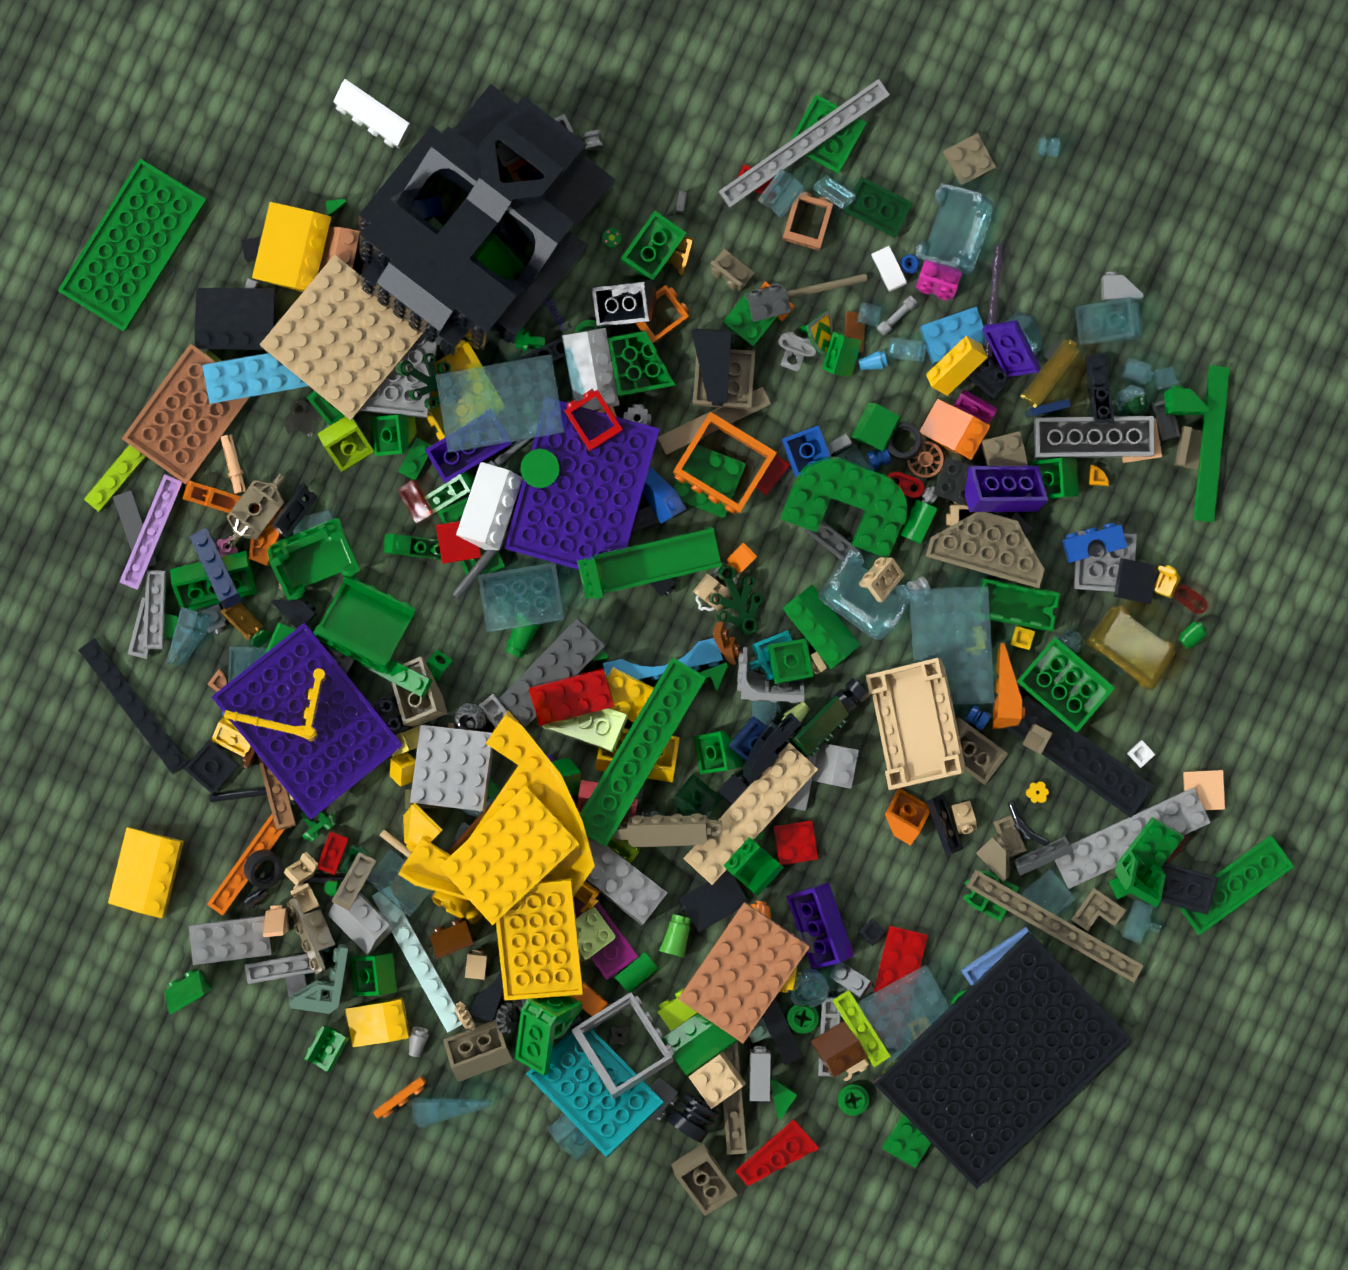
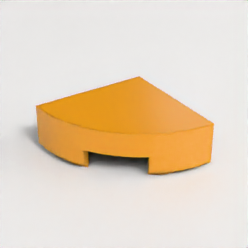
[1089,465,1109,486]

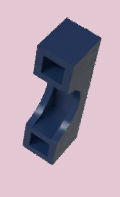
[189,528,243,609]

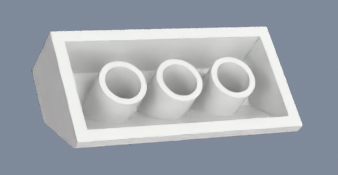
[334,79,412,148]
[456,462,523,550]

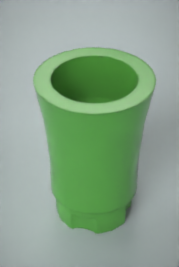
[659,914,691,958]

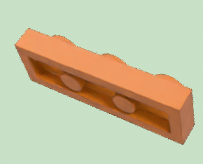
[373,1076,427,1119]

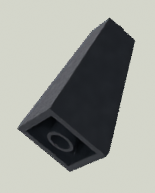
[691,329,731,406]

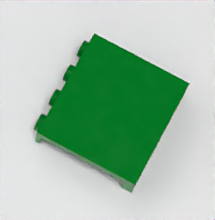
[314,576,416,674]

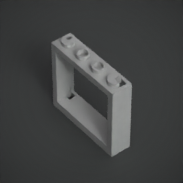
[571,992,674,1099]

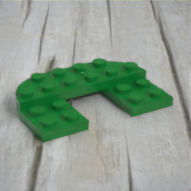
[780,457,907,558]

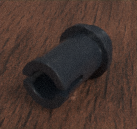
[243,888,269,909]

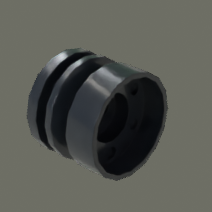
[668,1092,720,1143]

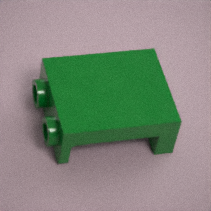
[723,837,784,896]

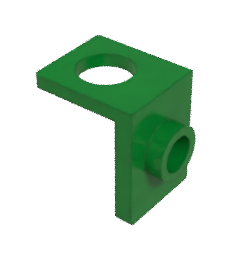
[426,650,453,683]

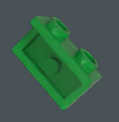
[304,1025,349,1073]

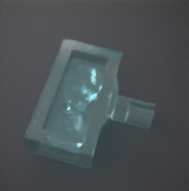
[1122,900,1161,943]

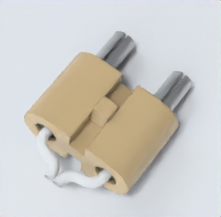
[693,567,738,611]

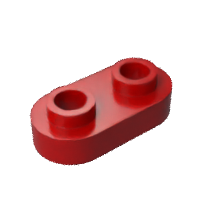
[888,472,924,498]

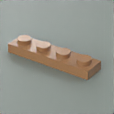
[257,755,296,831]

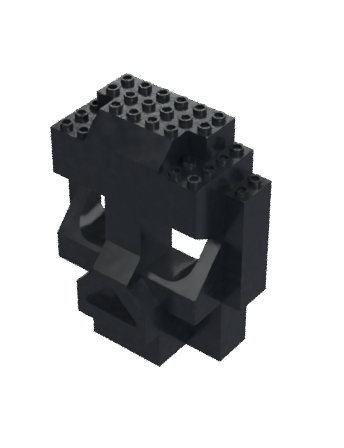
[358,83,615,356]

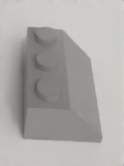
[328,892,395,956]

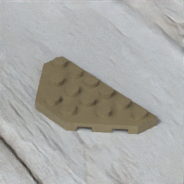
[925,512,1045,589]

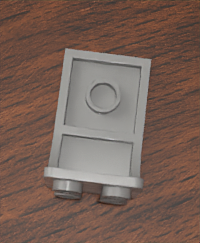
[737,647,804,703]

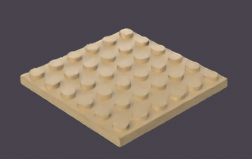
[260,254,423,420]

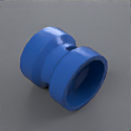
[867,448,892,470]
[964,704,991,731]

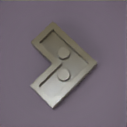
[1071,888,1126,931]

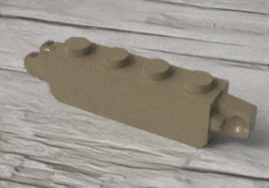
[613,813,723,847]

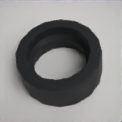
[886,422,923,461]
[244,849,283,889]

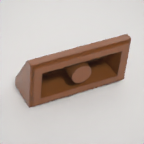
[845,312,865,353]

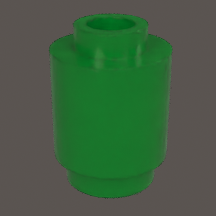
[1178,621,1207,650]

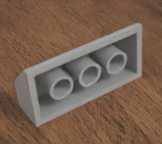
[562,328,619,410]

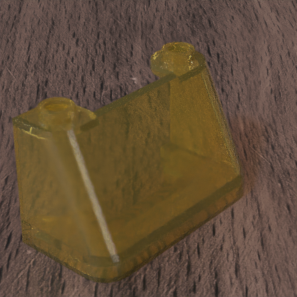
[1085,605,1176,691]

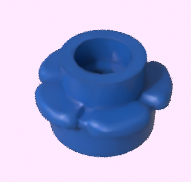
[900,254,919,274]

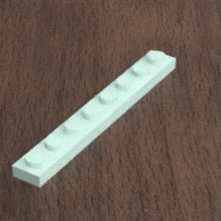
[372,886,462,1033]

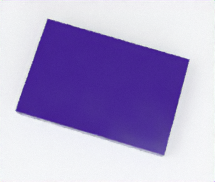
[982,320,1041,377]

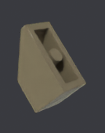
[976,835,1010,881]

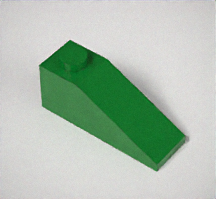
[418,470,475,518]

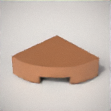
[207,669,227,692]

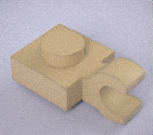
[844,1058,870,1081]

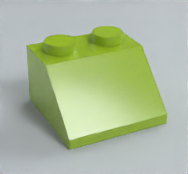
[317,416,374,472]

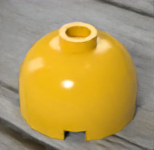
[431,891,471,918]

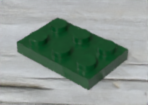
[843,176,913,238]

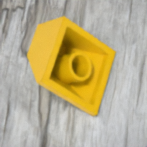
[403,802,442,852]

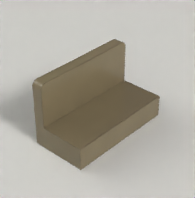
[1174,426,1202,470]

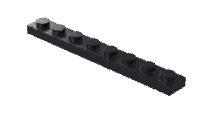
[78,638,189,774]

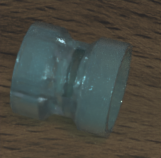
[1038,136,1060,157]

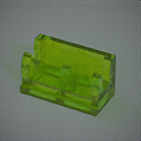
[608,836,642,864]

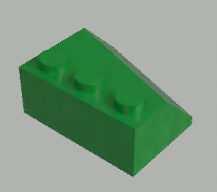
[607,331,675,397]

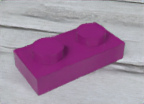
[954,389,998,424]

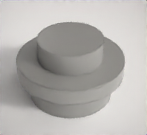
[921,486,938,505]

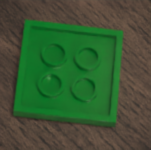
[790,94,867,174]
[673,445,746,518]

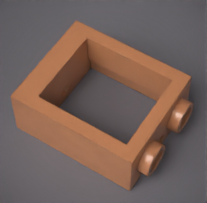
[782,191,833,251]

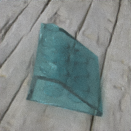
[478,563,565,633]

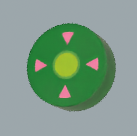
[602,228,622,248]

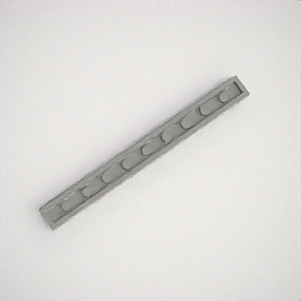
[719,79,890,208]

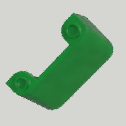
[268,518,360,601]

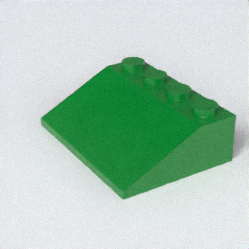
[1016,637,1115,733]

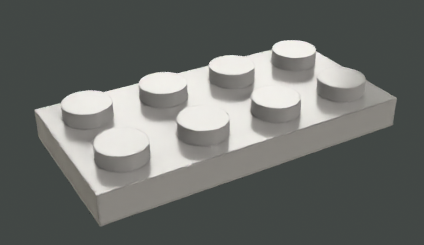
[188,916,271,965]

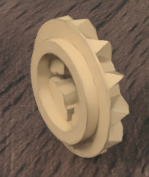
[455,1001,475,1031]

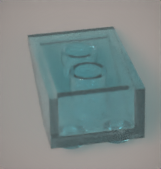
[1075,297,1142,345]

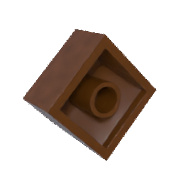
[430,918,476,959]
[810,1021,868,1077]

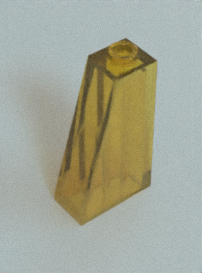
[1020,339,1080,407]

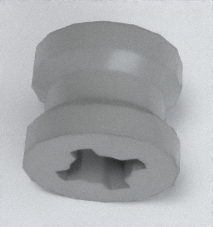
[581,130,603,151]
[907,576,930,600]

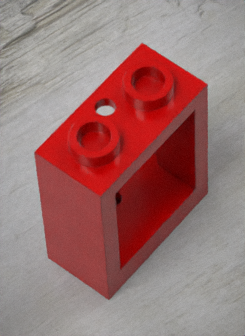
[564,389,624,451]

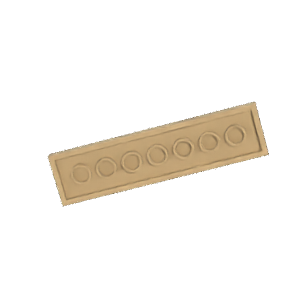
[683,743,818,885]

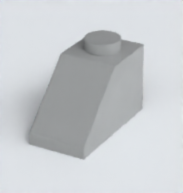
[1101,272,1143,301]

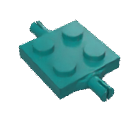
[747,630,809,681]

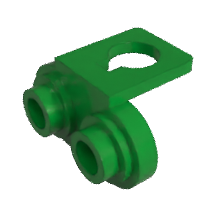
[300,811,336,842]

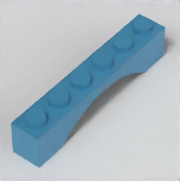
[603,638,723,682]

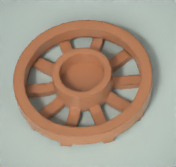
[907,441,944,478]

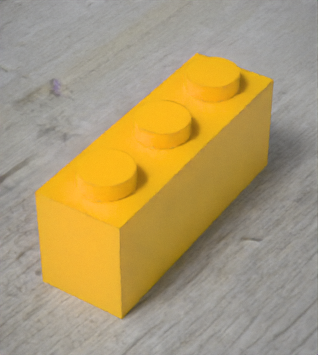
[926,336,988,396]

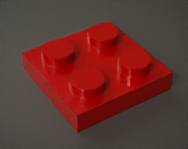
[773,820,818,865]

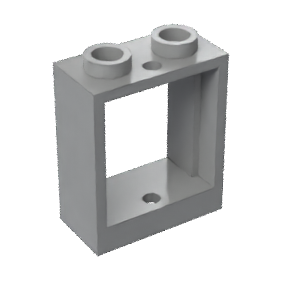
[749,1046,771,1101]

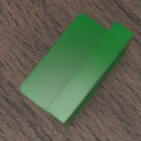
[822,332,862,377]

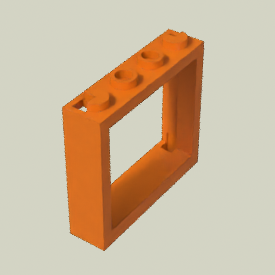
[673,412,777,514]

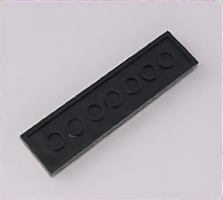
[1005,695,1154,818]

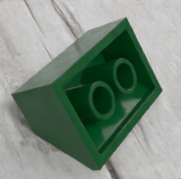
[789,696,849,757]

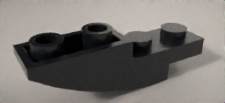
[1085,355,1114,424]
[743,713,802,784]

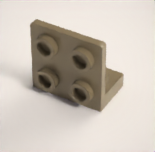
[710,249,754,292]

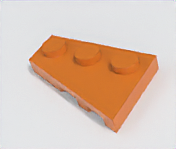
[249,504,283,566]

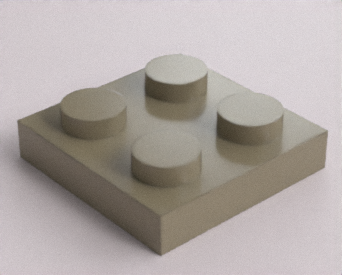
[943,133,996,186]

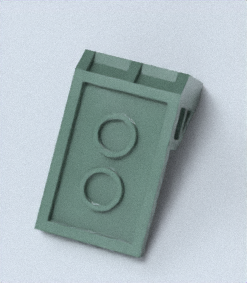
[289,944,348,1014]

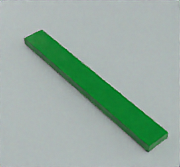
[1193,365,1230,523]

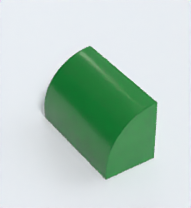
[899,500,937,545]
[615,951,660,993]

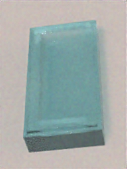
[813,175,856,209]

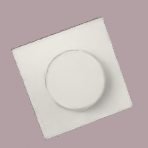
[1127,740,1155,768]

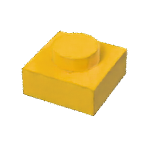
[1010,626,1035,650]

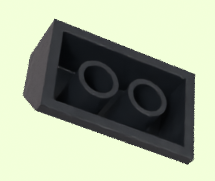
[592,280,657,327]

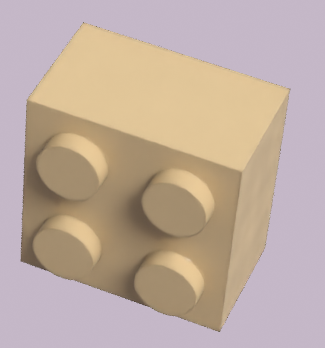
[689,1052,746,1109]

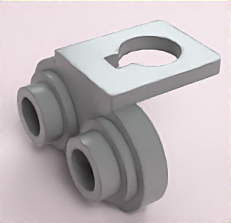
[779,332,816,371]

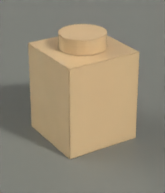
[465,950,488,980]

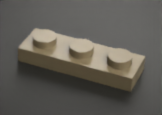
[332,852,376,911]

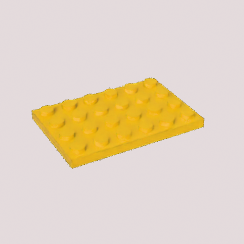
[439,786,580,925]
[496,879,583,1000]

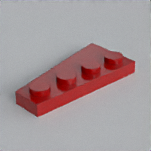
[735,1119,820,1186]

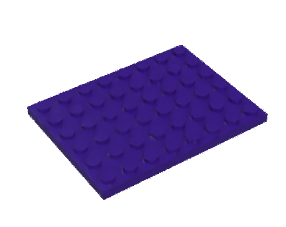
[504,397,660,569]
[211,623,403,820]

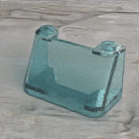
[915,183,994,275]
[818,549,914,640]

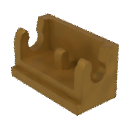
[221,602,264,640]

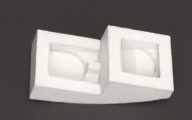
[871,246,907,292]

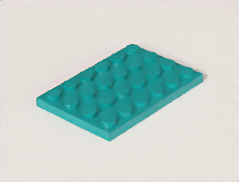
[526,1029,664,1158]

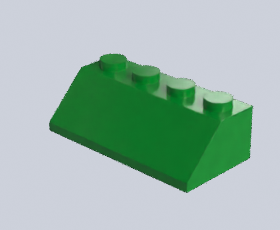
[170,551,258,612]
[782,585,860,669]
[662,1013,739,1076]

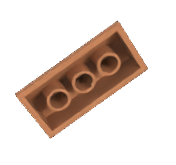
[318,227,361,274]

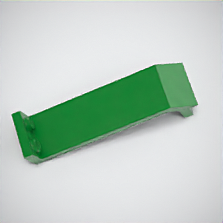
[578,526,722,599]

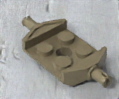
[227,474,286,548]

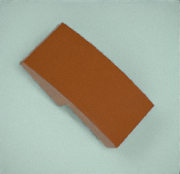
[713,622,741,664]

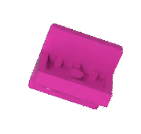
[916,260,962,300]

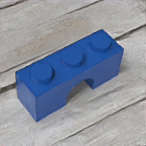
[1062,522,1127,563]

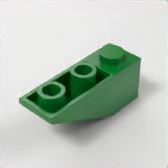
[383,534,442,560]

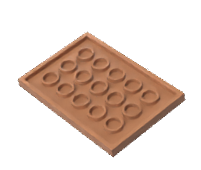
[121,343,249,484]
[678,901,810,1043]

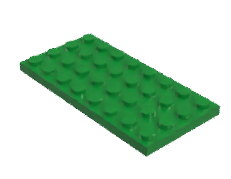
[58,159,207,332]

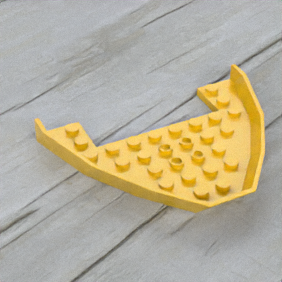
[398,710,595,900]

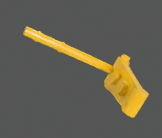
[224,669,326,741]

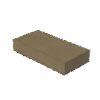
[993,814,1027,858]

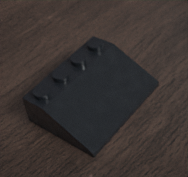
[195,288,276,350]

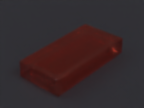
[397,479,433,523]

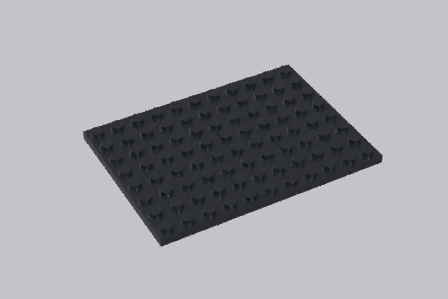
[872,931,1132,1189]

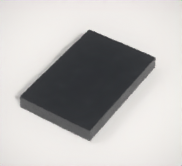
[1161,862,1219,916]
[679,870,749,932]

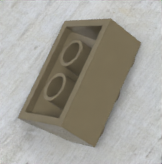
[443,1020,513,1082]

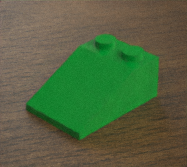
[621,211,687,282]
[164,969,212,1015]

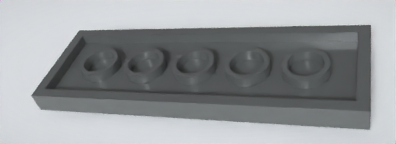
[498,617,606,727]

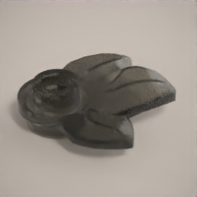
[285,399,323,436]

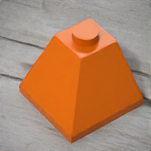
[885,788,930,846]

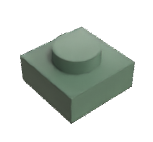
[749,1017,770,1043]

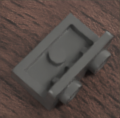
[745,284,791,322]

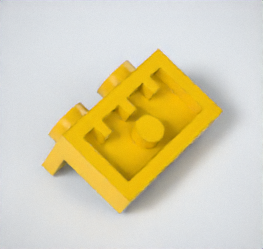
[211,716,252,757]

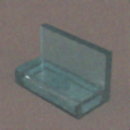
[758,169,805,219]

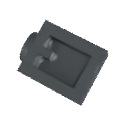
[201,604,229,635]

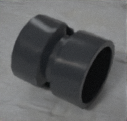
[833,678,870,714]

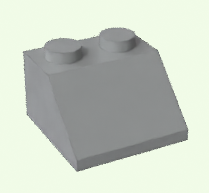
[812,743,859,789]

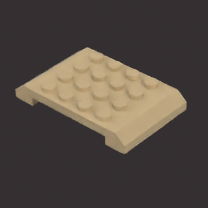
[866,658,965,790]

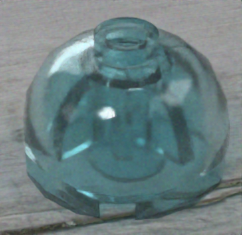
[790,969,829,1007]

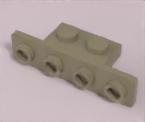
[287,897,335,975]

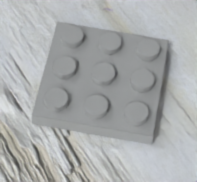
[1074,530,1137,592]

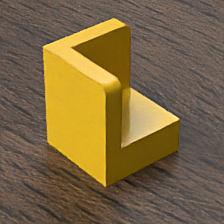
[390,752,416,787]

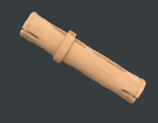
[220,434,246,494]

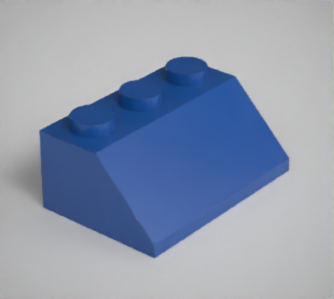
[781,425,830,479]

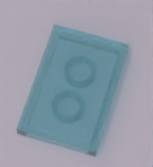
[366,849,432,917]

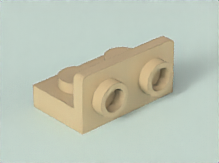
[859,557,905,602]

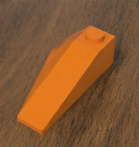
[992,643,1025,729]

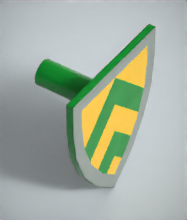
[800,309,833,357]

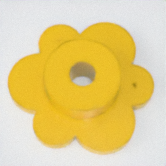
[1026,782,1049,803]

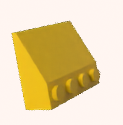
[252,202,331,292]
[108,827,184,918]

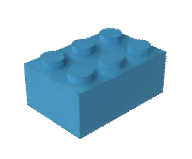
[919,307,989,365]

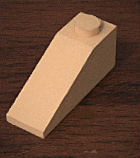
[263,905,290,937]

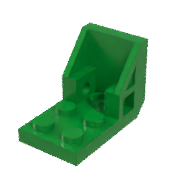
[1115,817,1184,907]
[515,996,583,1076]

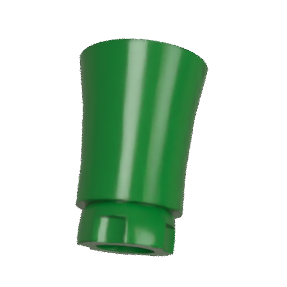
[505,613,542,658]

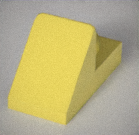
[392,726,420,757]

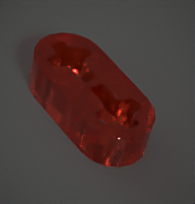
[1173,585,1207,614]

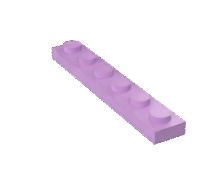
[119,474,183,590]

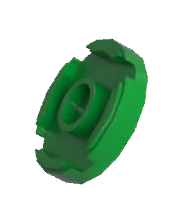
[520,449,560,488]

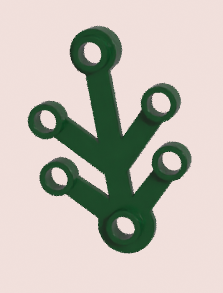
[396,353,461,409]
[709,565,763,635]

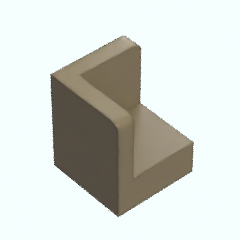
[1023,724,1052,754]

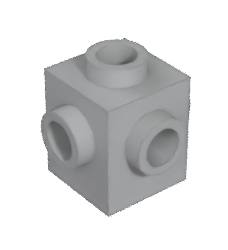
[623,405,651,426]

